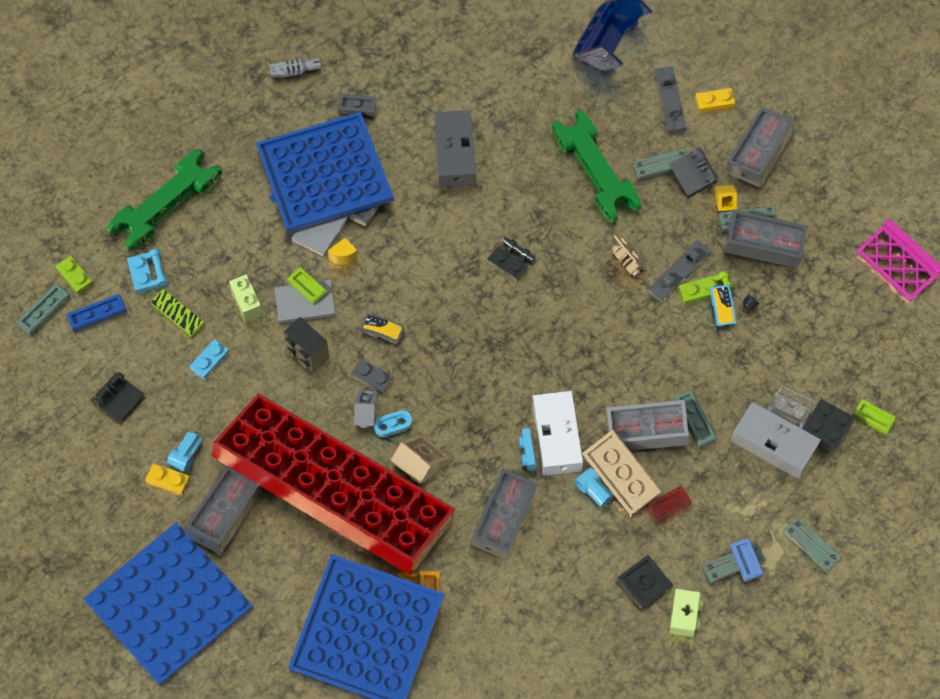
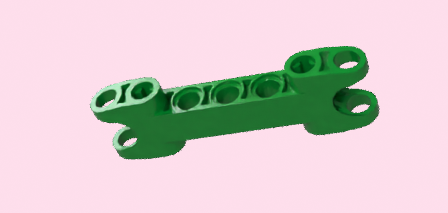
[551,110,641,223]
[107,149,223,251]

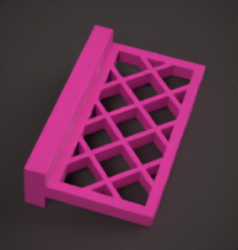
[856,218,940,302]

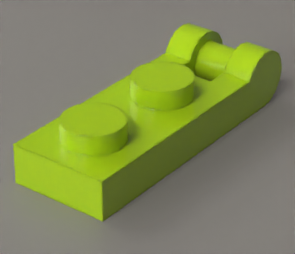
[678,271,735,305]

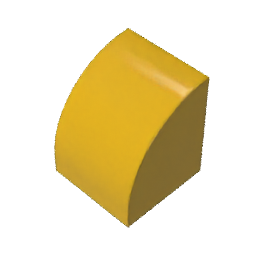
[715,185,737,211]
[328,238,358,265]

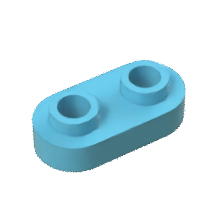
[374,410,412,437]

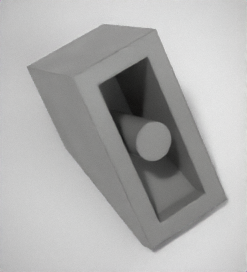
[354,390,378,428]

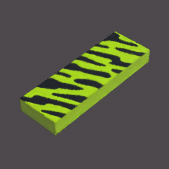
[150,289,205,337]

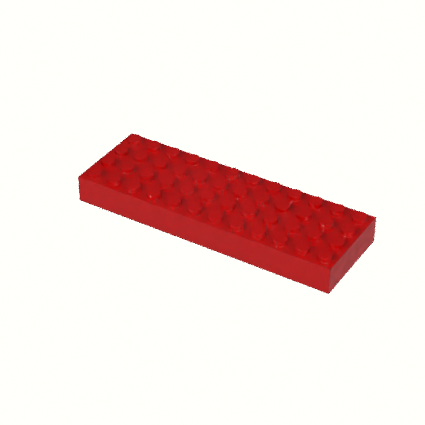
[212,393,455,575]

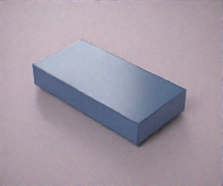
[730,538,764,582]

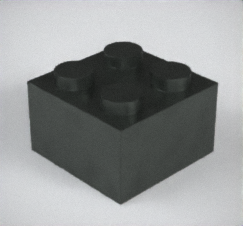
[284,317,330,372]
[802,399,856,457]

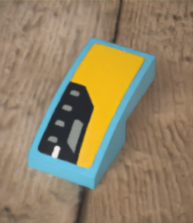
[710,285,736,326]

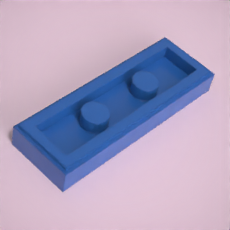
[66,293,127,332]

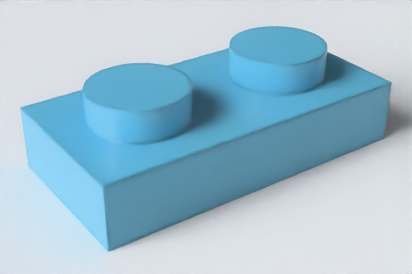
[189,339,229,380]
[518,428,535,472]

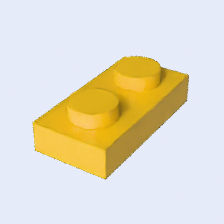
[695,88,735,112]
[145,463,190,495]

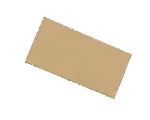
[582,429,662,516]

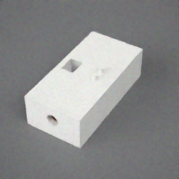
[533,391,583,476]

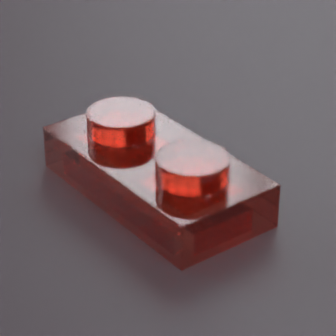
[647,486,692,522]

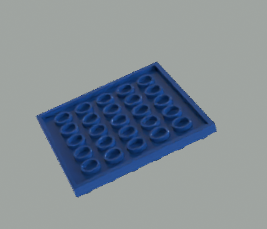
[256,112,394,233]
[83,522,254,686]
[288,554,445,699]

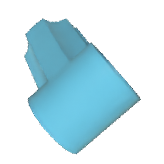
[167,432,203,473]
[574,467,614,507]

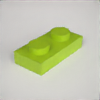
[55,255,93,295]

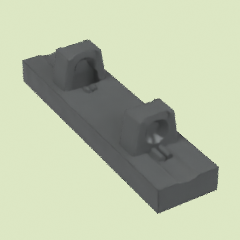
[655,66,687,134]
[648,240,711,304]

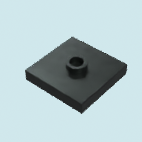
[617,555,673,610]

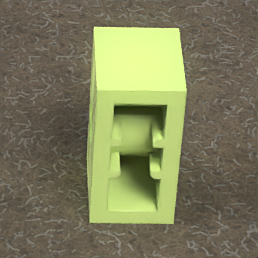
[229,274,263,322]
[669,589,703,637]

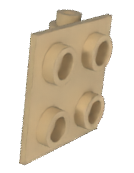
[612,234,647,277]

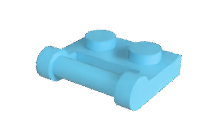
[127,249,168,294]

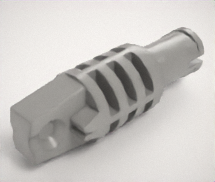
[270,58,321,77]

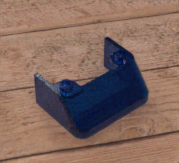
[572,0,653,71]

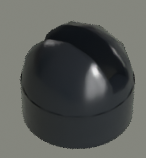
[743,294,760,311]

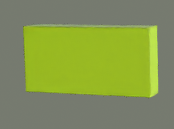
[287,267,327,305]
[852,399,897,435]

